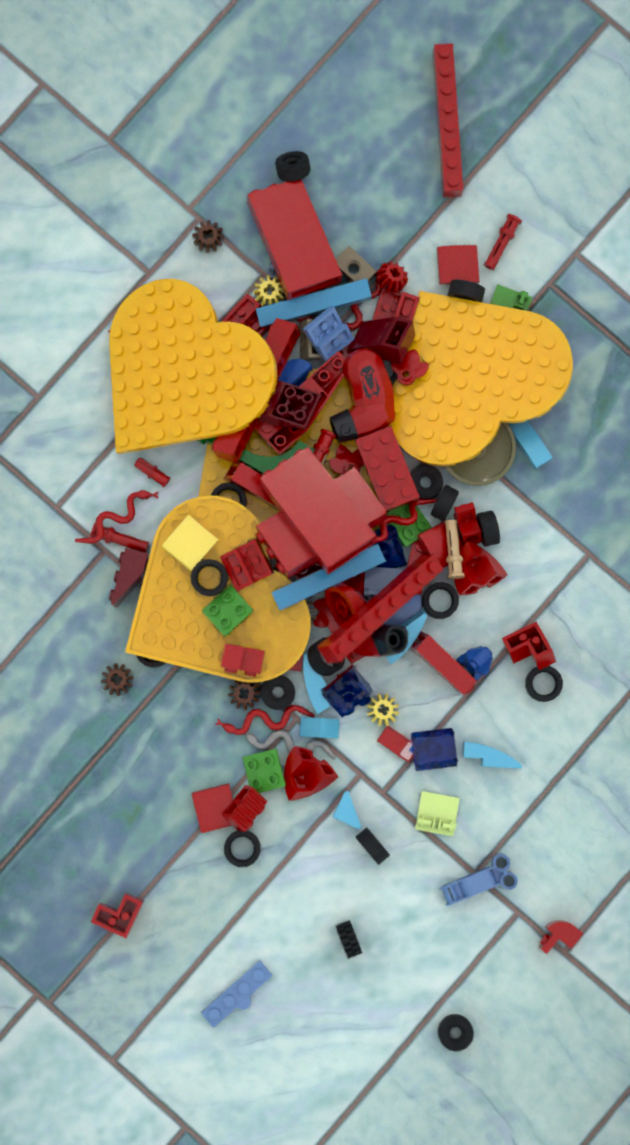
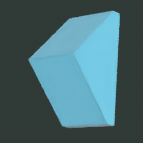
[300,717,339,739]
[333,790,361,829]

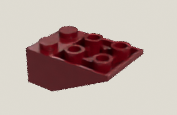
[348,317,415,364]
[257,380,322,429]
[109,548,150,608]

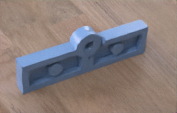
[201,960,273,1028]

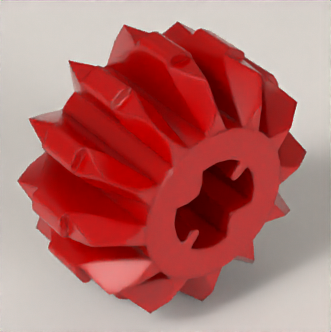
[376,261,408,295]

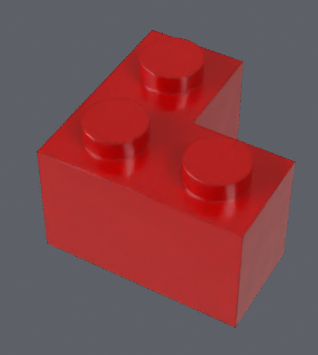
[502,622,556,670]
[221,643,265,677]
[91,893,144,938]

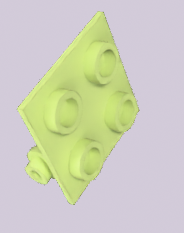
[415,791,460,836]

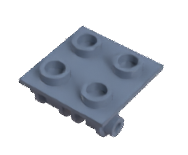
[363,567,404,602]

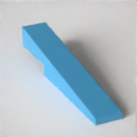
[256,278,372,328]
[272,544,386,611]

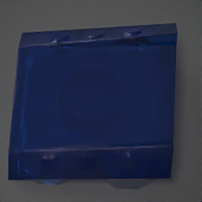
[369,524,407,568]
[322,666,373,718]
[411,728,458,771]

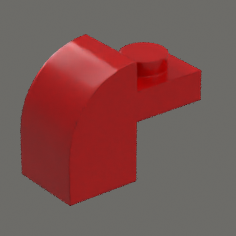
[453,502,482,546]
[539,920,583,954]

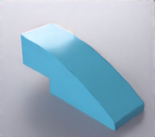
[508,420,553,470]
[386,609,427,665]
[303,653,330,714]
[462,742,522,769]

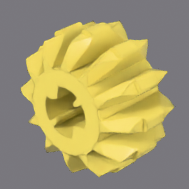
[253,275,284,307]
[367,694,399,726]

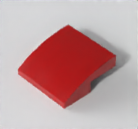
[437,245,480,285]
[372,288,420,321]
[222,293,271,337]
[417,520,463,568]
[220,538,274,591]
[192,783,233,833]

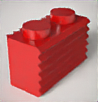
[222,785,267,832]

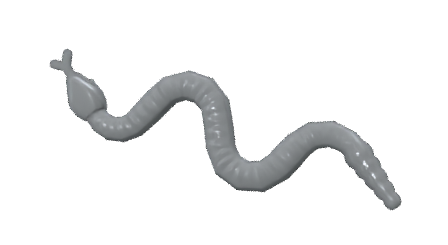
[245,730,336,760]

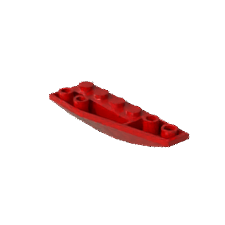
[254,351,346,455]

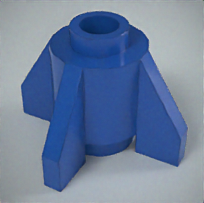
[456,646,493,681]

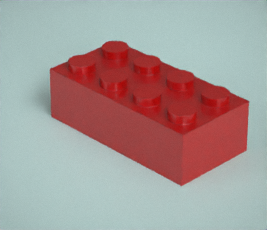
[355,426,420,512]

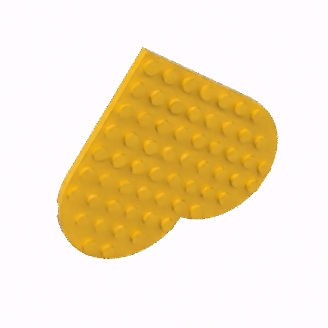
[109,279,277,454]
[390,291,573,466]
[125,495,311,683]

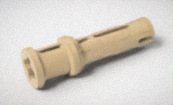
[445,520,465,579]

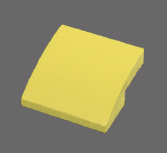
[162,515,218,571]

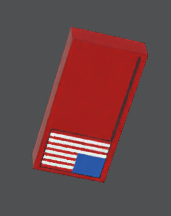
[377,726,419,763]

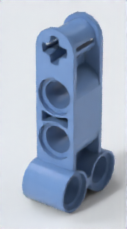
[439,853,518,906]

